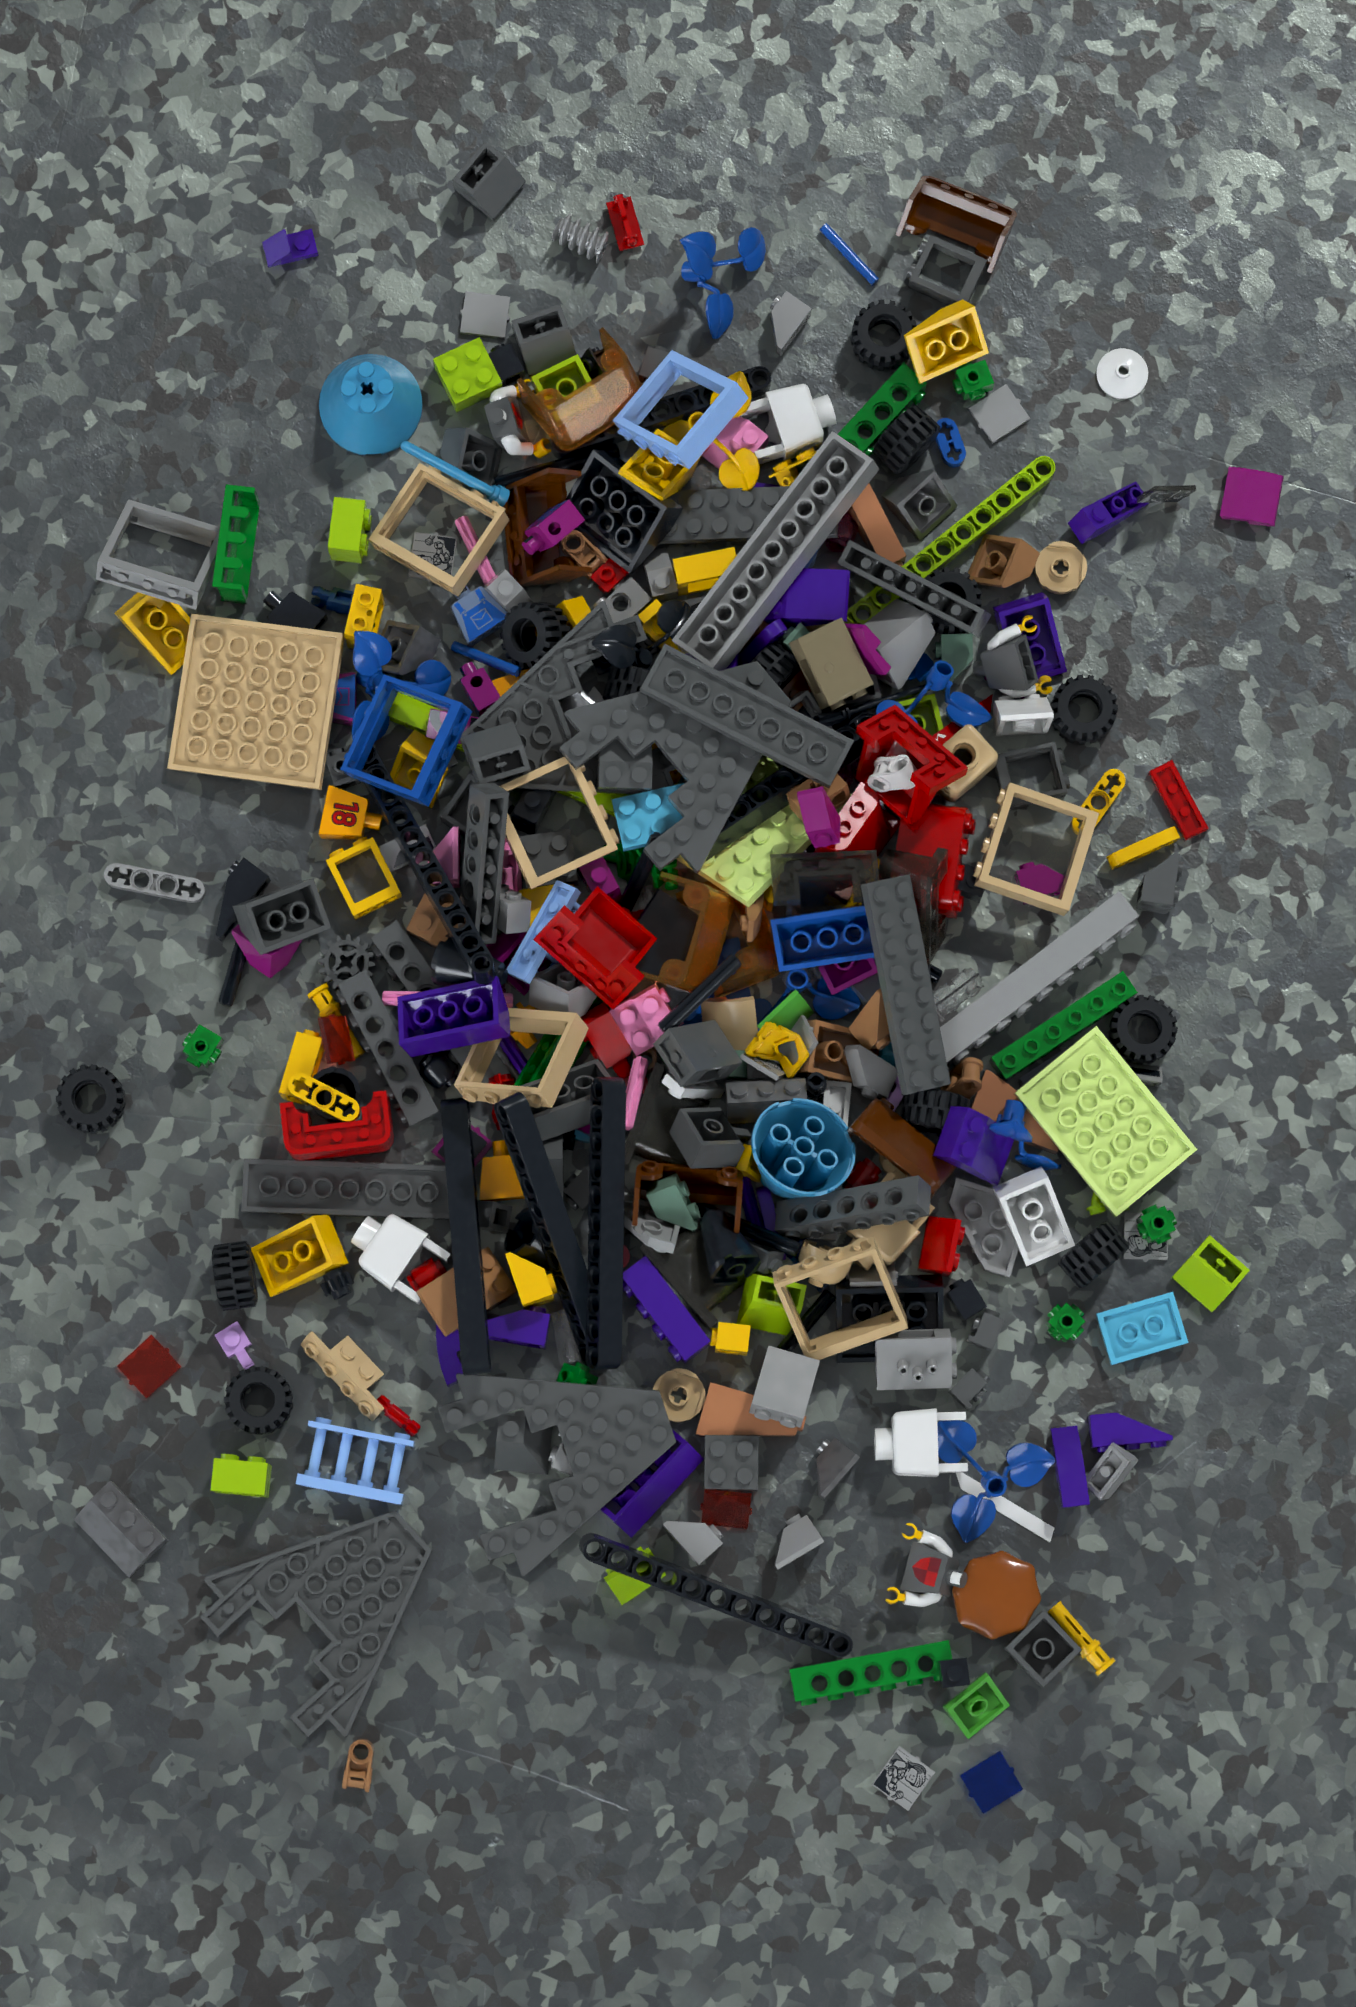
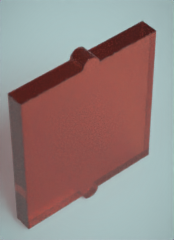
[318,1014,355,1065]
[117,1334,181,1398]
[700,1489,752,1529]

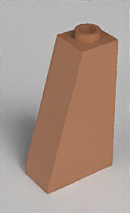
[847,483,906,567]
[971,1070,1059,1155]
[696,1382,806,1437]

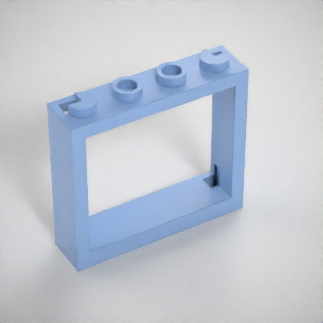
[613,350,749,469]

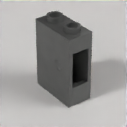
[653,1020,743,1087]

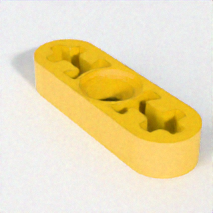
[1071,769,1126,835]
[1106,826,1181,870]
[288,1073,360,1122]

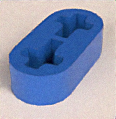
[935,418,966,468]

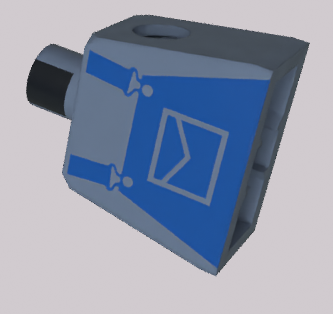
[451,585,507,647]

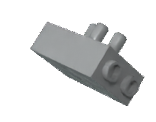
[875,1329,957,1390]

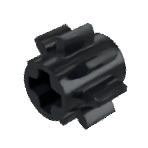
[320,1267,354,1300]

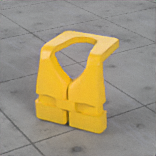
[745,1022,809,1078]

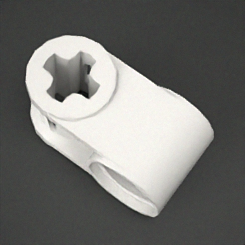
[867,754,918,792]

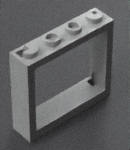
[96,499,220,610]

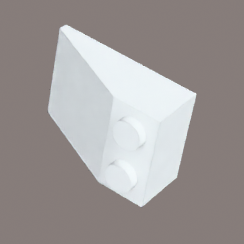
[993,694,1054,737]
[993,1167,1075,1266]

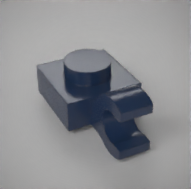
[310,586,354,614]

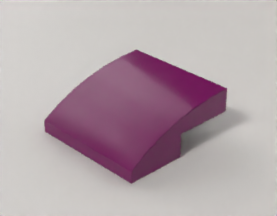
[1220,466,1284,527]
[845,623,892,675]

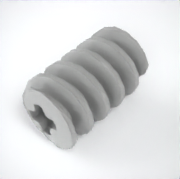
[551,213,609,263]

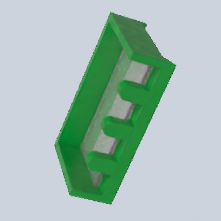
[212,484,260,604]

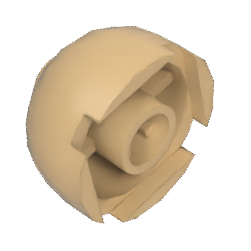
[798,1240,853,1288]

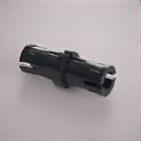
[806,1072,827,1098]

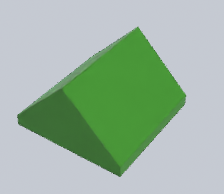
[942,1672,1010,1739]

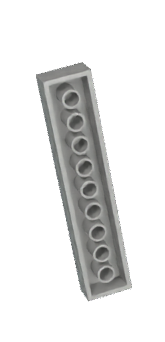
[672,431,879,671]
[940,891,1139,1069]

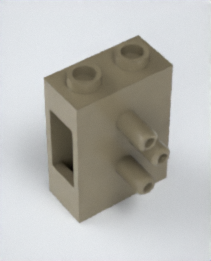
[789,617,874,711]

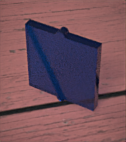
[960,1751,1023,1814]

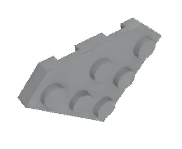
[949,1178,1019,1278]
[624,1192,680,1254]

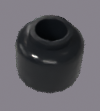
[418,1051,458,1089]

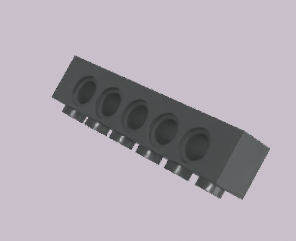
[838,540,991,638]
[458,782,509,946]
[370,920,472,1068]
[335,970,439,1126]
[775,1175,931,1242]

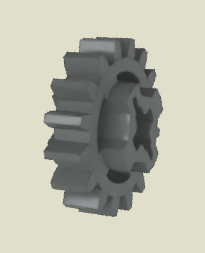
[318,934,376,990]

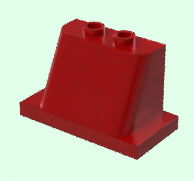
[855,705,968,825]
[801,782,900,903]
[533,886,657,1010]

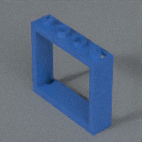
[340,674,473,807]

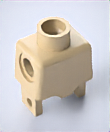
[938,724,998,802]
[846,1171,935,1271]

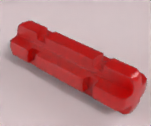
[377,1395,421,1437]

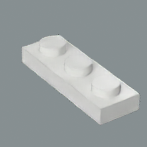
[662,1073,725,1099]

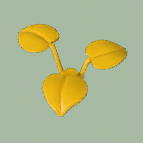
[662,371,760,491]

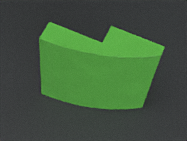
[757,989,814,1046]

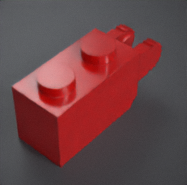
[580,1002,632,1078]

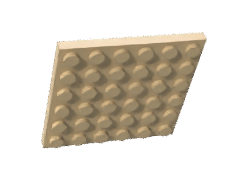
[167,613,345,790]

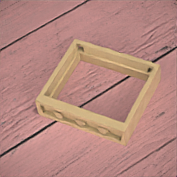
[368,463,509,597]
[500,757,619,890]
[973,782,1099,916]
[454,1008,589,1108]
[772,1236,908,1360]

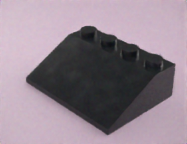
[565,450,683,574]
[627,889,728,1010]
[835,1274,944,1363]

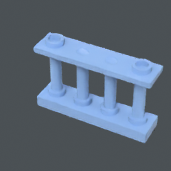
[506,880,581,984]
[296,1417,415,1505]

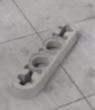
[104,863,206,903]

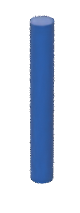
[820,223,879,286]
[451,641,521,677]

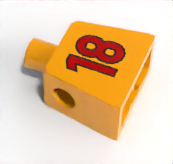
[319,785,383,840]

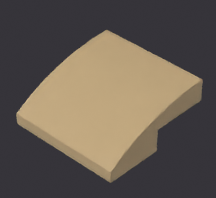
[701,996,758,1051]

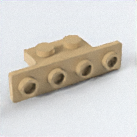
[301,1331,384,1421]

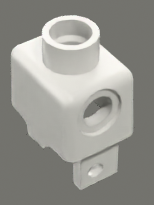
[741,384,837,464]
[351,1214,452,1305]
[874,1408,968,1477]

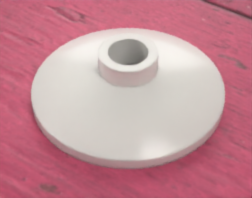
[1096,348,1148,399]

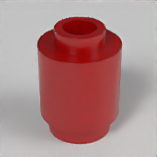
[843,1158,882,1189]
[406,1257,447,1292]

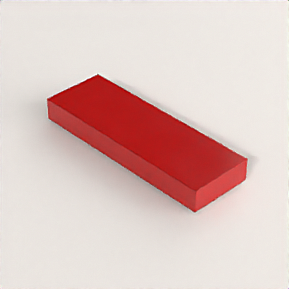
[1148,760,1209,842]

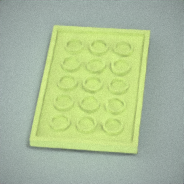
[676,756,852,907]
[1014,1026,1197,1217]

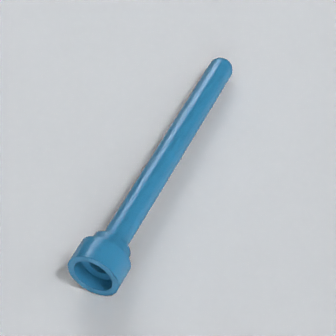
[401,441,510,507]

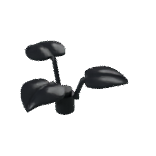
[591,600,693,670]

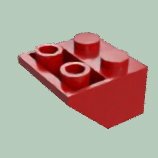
[917,1216,965,1277]

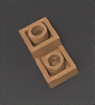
[740,892,764,942]

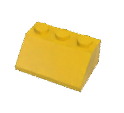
[505,1252,558,1310]

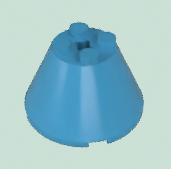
[319,354,422,455]
[751,1098,856,1199]

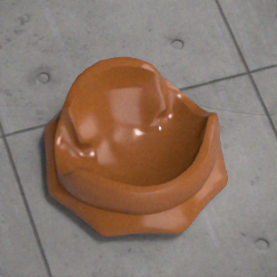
[952,1551,1041,1640]

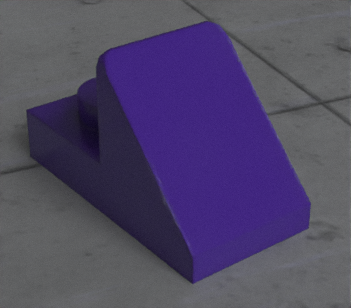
[262,229,319,268]

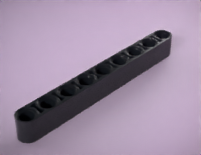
[551,366,771,459]
[706,712,875,861]

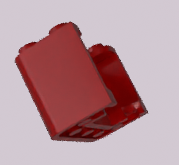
[891,804,976,919]
[279,1090,394,1161]

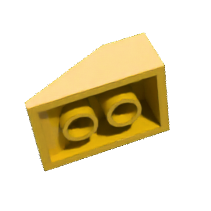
[904,299,989,384]
[618,429,701,501]
[114,592,190,675]
[251,1215,349,1297]

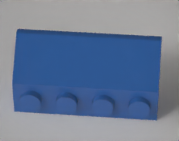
[770,905,875,972]

